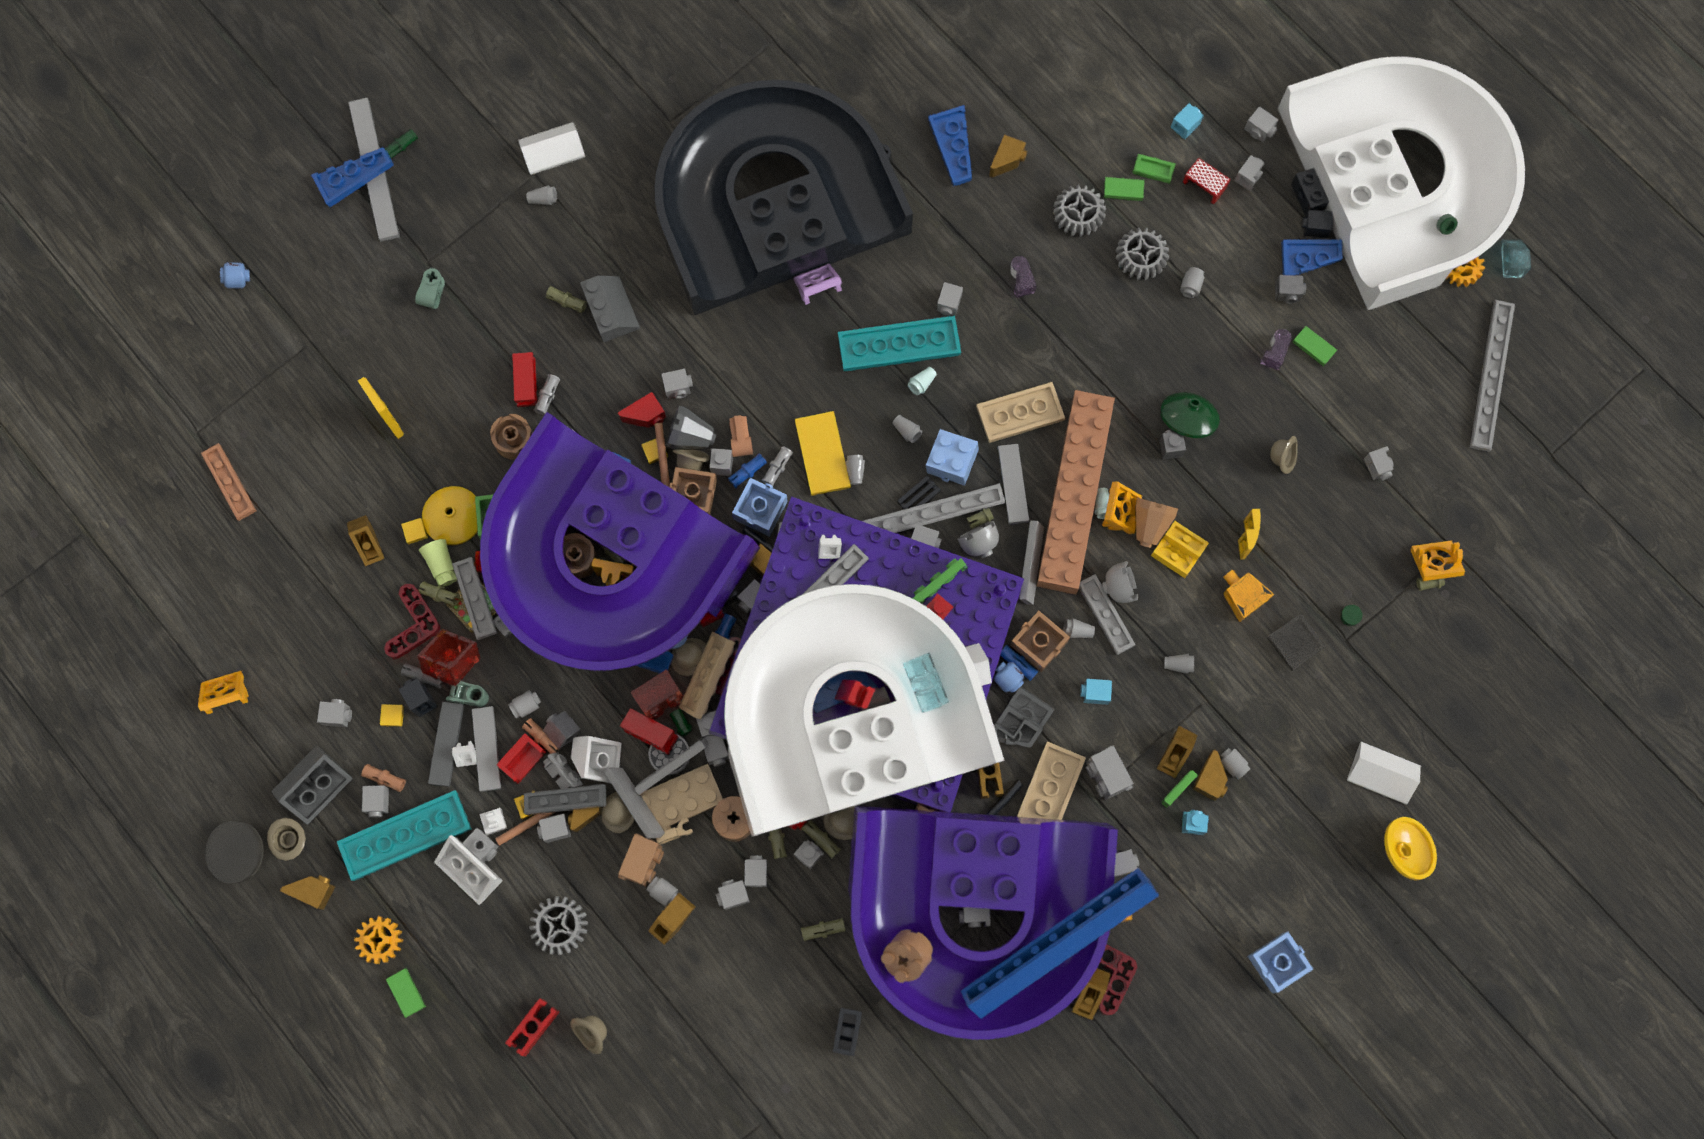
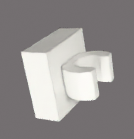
[818,535,842,559]
[452,741,477,767]
[480,808,507,835]

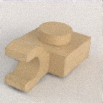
[656,818,693,845]

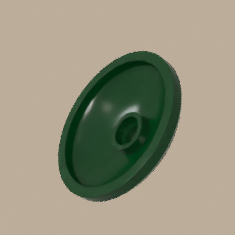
[1160,392,1220,438]

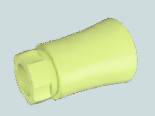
[419,539,457,587]

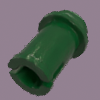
[669,709,692,737]

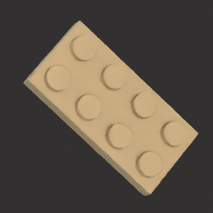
[976,382,1065,443]
[679,632,735,719]
[1017,742,1086,820]
[640,764,723,828]

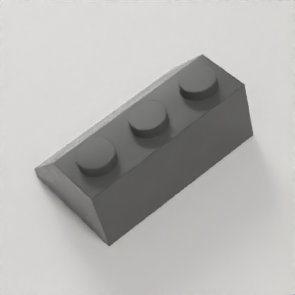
[580,275,640,343]
[271,745,353,825]

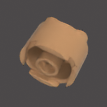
[490,414,533,460]
[563,533,597,579]
[712,796,751,842]
[881,930,933,983]

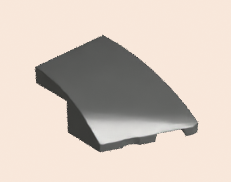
[994,687,1054,747]

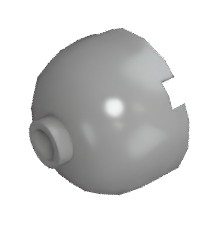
[957,521,999,558]
[1102,561,1138,603]

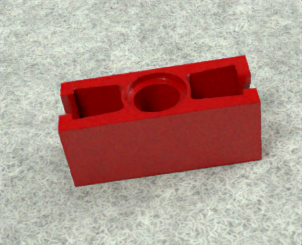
[512,352,537,407]
[834,679,875,709]
[620,708,678,754]
[506,998,559,1056]

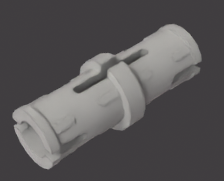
[534,374,560,415]
[762,447,793,486]

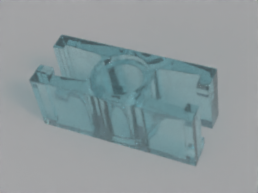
[903,652,949,713]

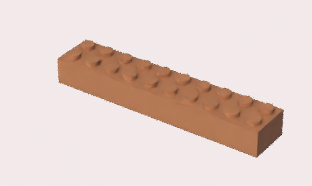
[1036,390,1115,595]

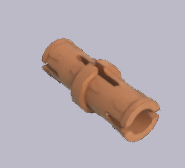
[522,718,560,754]
[361,764,406,792]

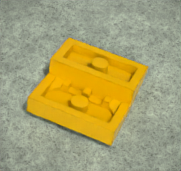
[1238,509,1261,560]
[1151,521,1209,578]

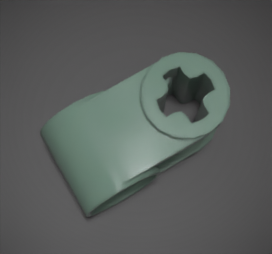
[415,268,445,309]
[446,680,489,707]

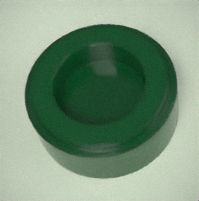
[1436,214,1458,235]
[1340,605,1363,626]

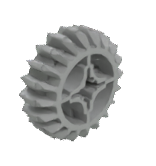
[1053,184,1106,237]
[1116,228,1169,280]
[529,896,588,955]

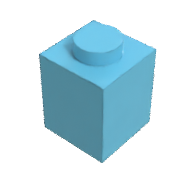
[1171,103,1203,139]
[1080,679,1112,705]

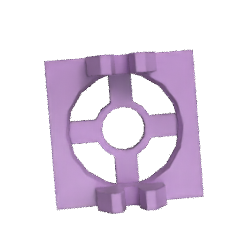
[794,264,842,305]

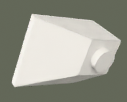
[571,736,622,783]

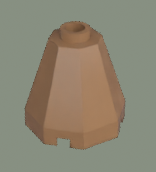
[1135,498,1178,548]

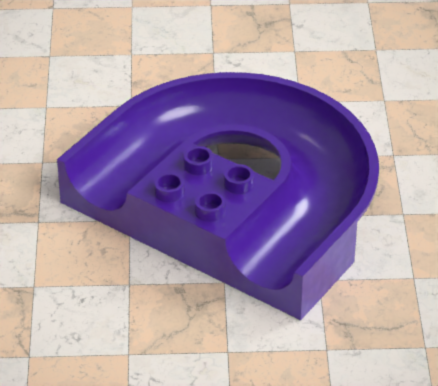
[480,412,760,671]
[848,806,1118,1039]

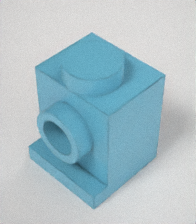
[1182,810,1208,835]

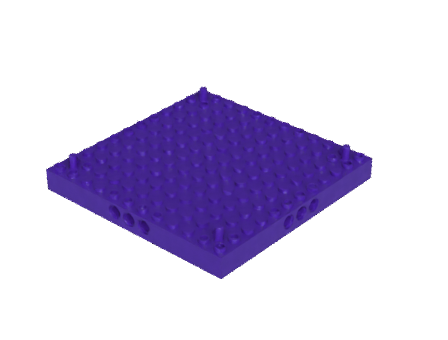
[709,497,1024,812]

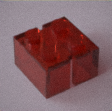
[417,629,480,686]
[631,670,683,720]

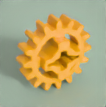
[1446,256,1485,287]
[354,916,403,964]

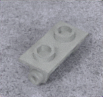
[543,752,583,789]

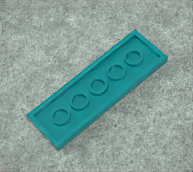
[838,316,961,371]
[337,790,472,881]

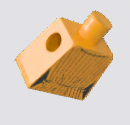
[1223,570,1274,622]

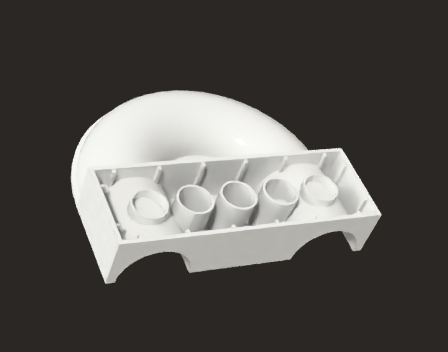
[1278,57,1525,310]
[725,584,1004,836]

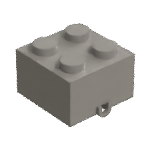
[1085,746,1133,800]

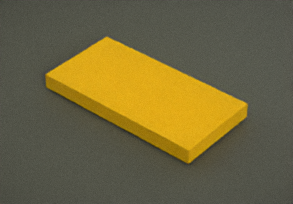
[358,377,404,439]
[795,411,851,496]

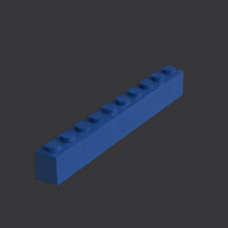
[961,868,1159,1019]

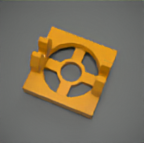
[1102,482,1142,534]
[1411,541,1465,581]
[591,558,635,586]
[198,671,249,715]

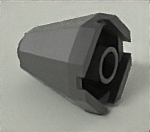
[665,406,716,449]

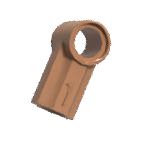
[730,415,753,457]

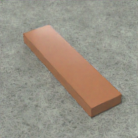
[201,443,257,521]

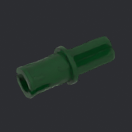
[385,129,418,159]

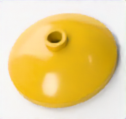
[422,486,478,545]
[1384,817,1437,880]

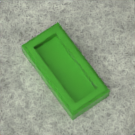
[1132,154,1175,184]
[1104,177,1144,201]
[1293,326,1337,366]
[1161,770,1198,808]
[386,969,426,1018]

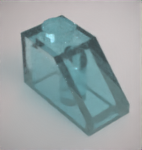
[1501,240,1531,278]

